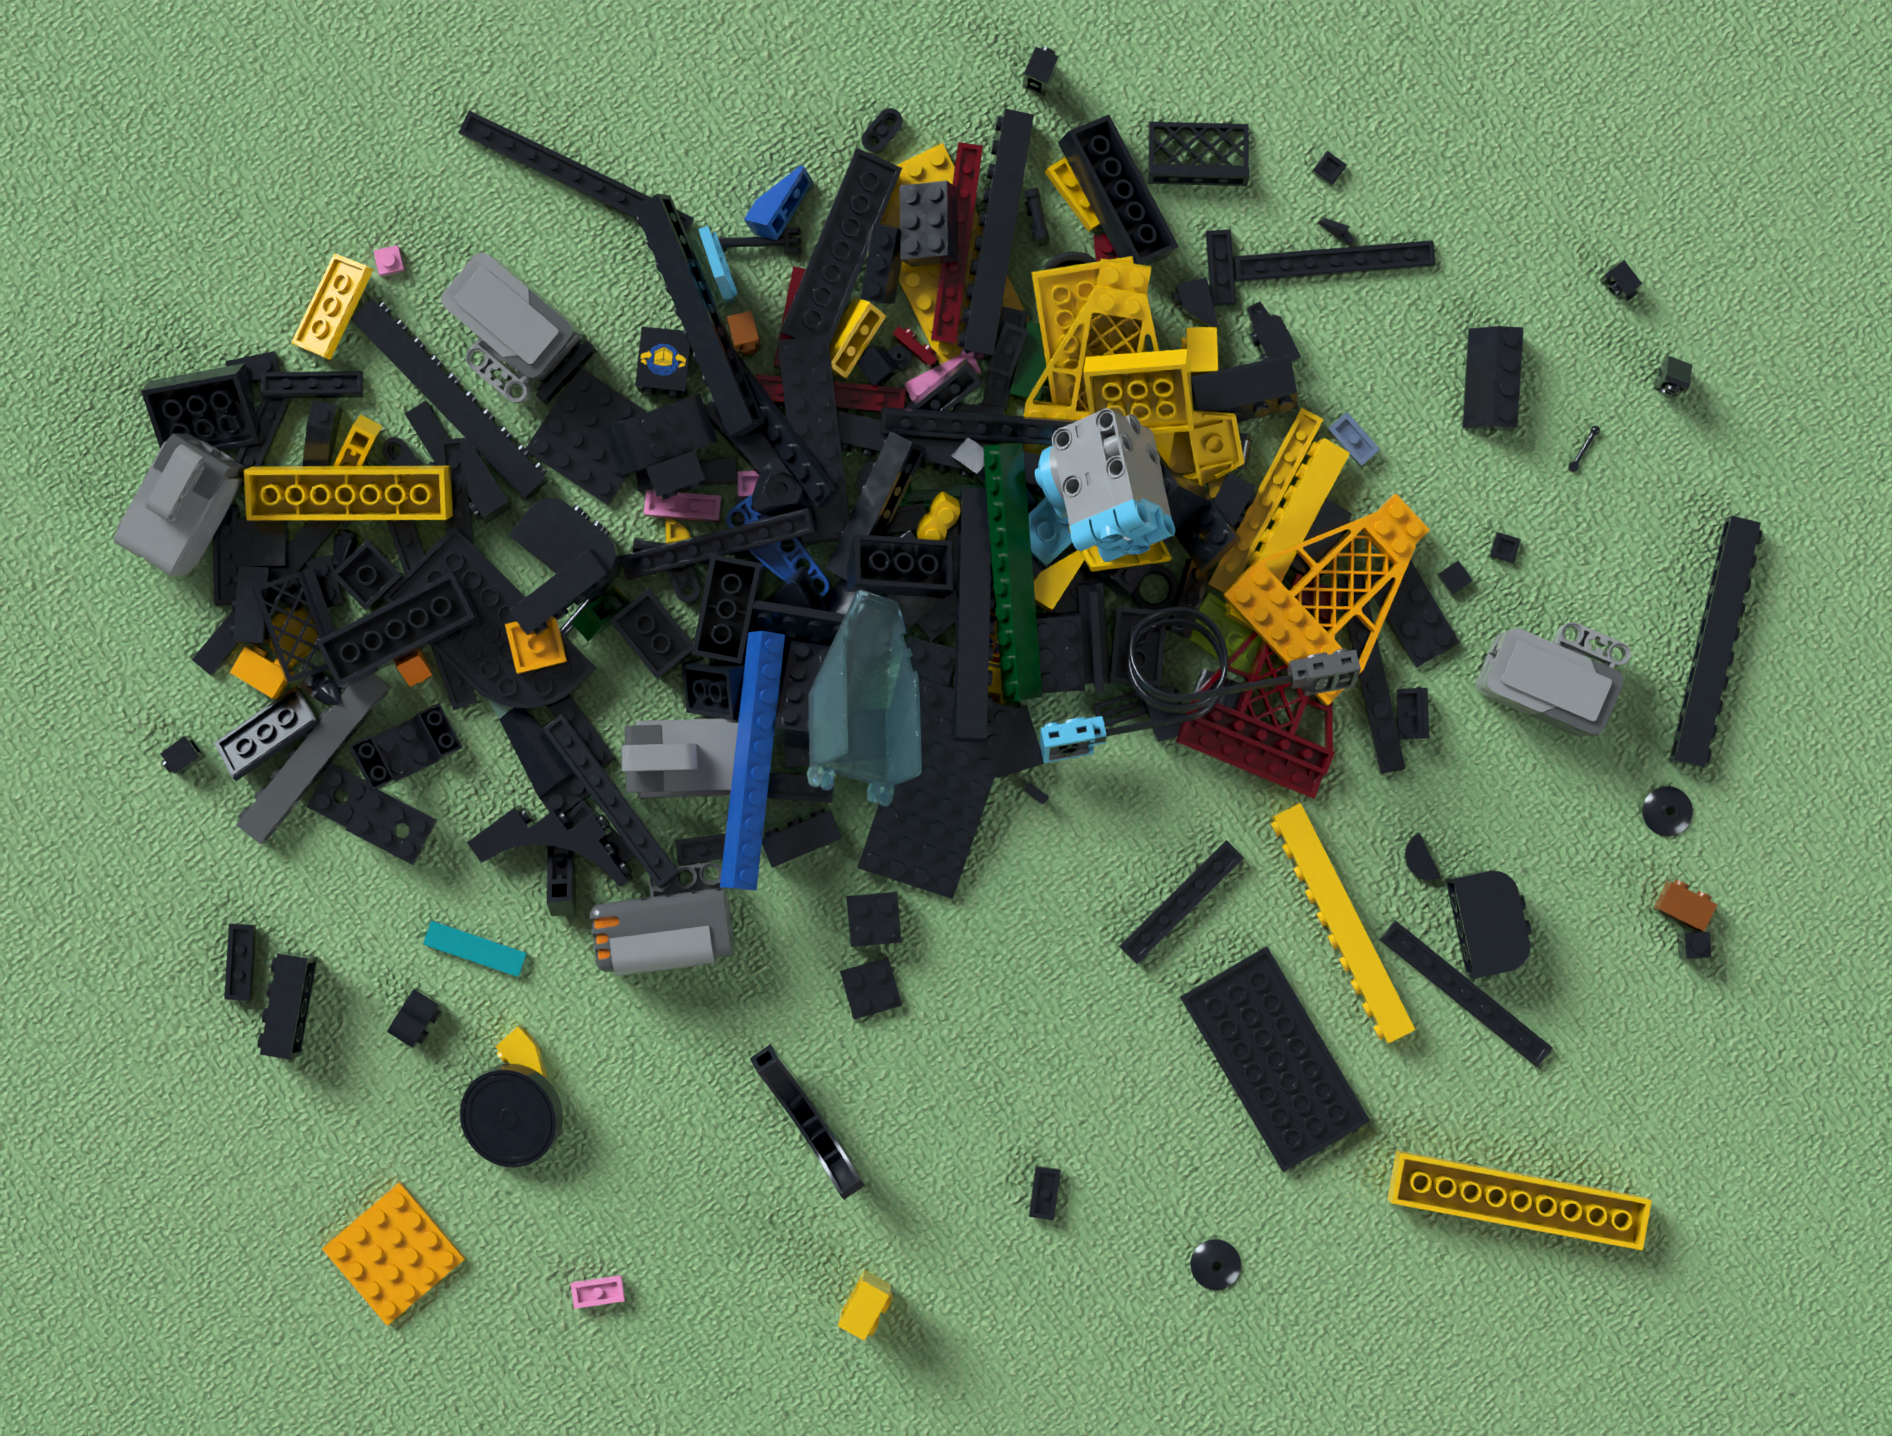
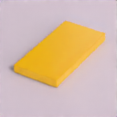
[292,253,373,360]

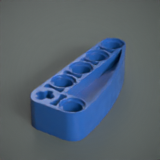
[726,494,831,597]

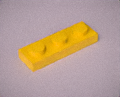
[1044,157,1101,232]

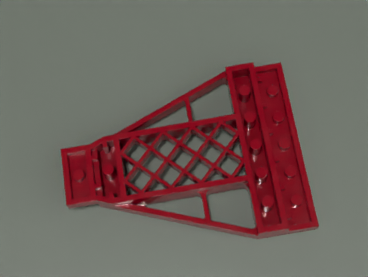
[1175,574,1343,799]

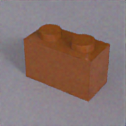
[727,311,762,356]
[1653,879,1718,932]

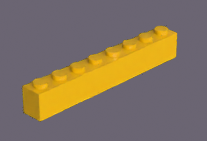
[1225,438,1350,630]

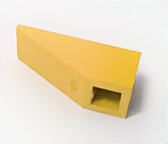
[495,1025,548,1080]

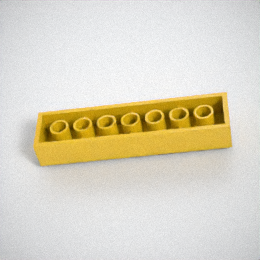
[244,466,453,520]

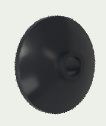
[1642,786,1693,836]
[1190,1239,1241,1290]

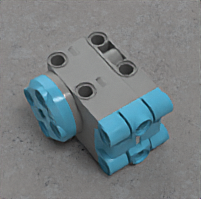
[1035,408,1175,562]

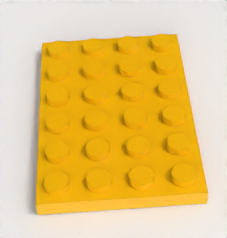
[1032,256,1147,408]

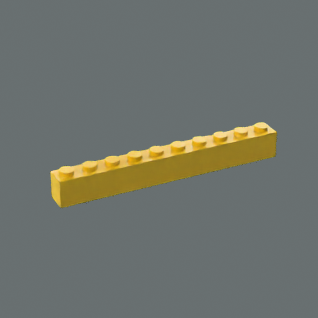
[1270,803,1415,1044]

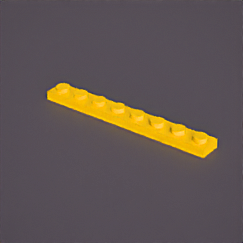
[1207,408,1324,594]

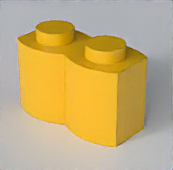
[916,491,960,541]

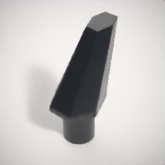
[1317,218,1355,245]

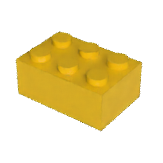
[837,1269,893,1341]

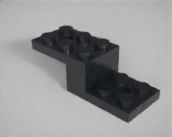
[307,762,438,865]

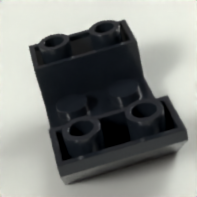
[348,703,462,791]

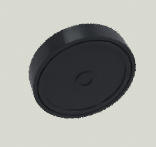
[460,1064,563,1168]

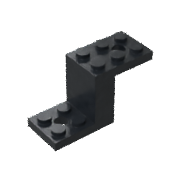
[1157,451,1241,573]

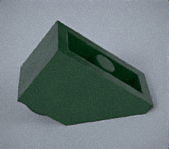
[572,586,630,642]

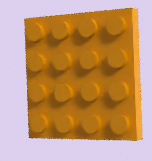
[322,1181,466,1326]

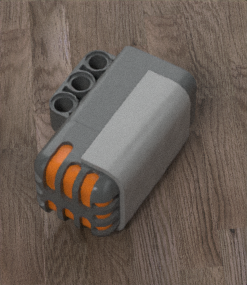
[590,863,735,976]

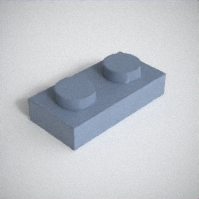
[1327,412,1380,467]

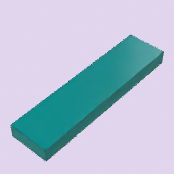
[423,920,527,977]

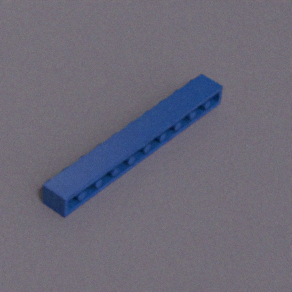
[720,631,785,891]

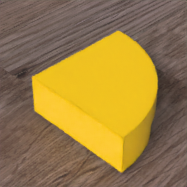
[665,519,691,543]

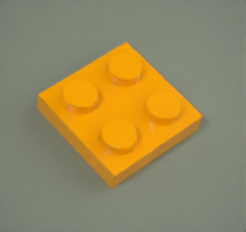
[505,618,567,674]

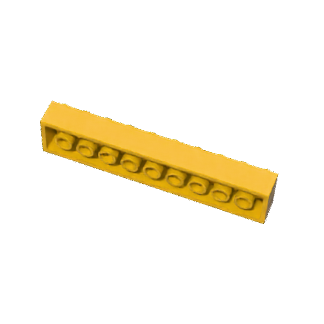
[1387,1150,1652,1250]

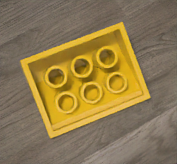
[1083,349,1194,434]

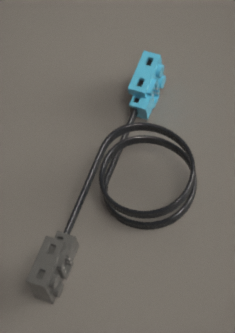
[1040,607,1361,763]

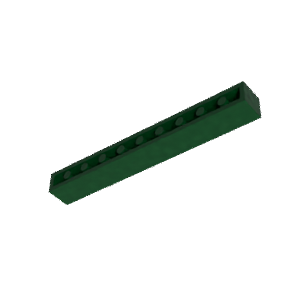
[983,443,1043,701]

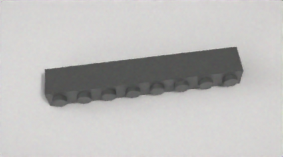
[236,673,392,844]

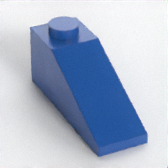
[744,166,813,240]

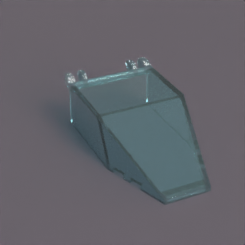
[807,589,922,807]

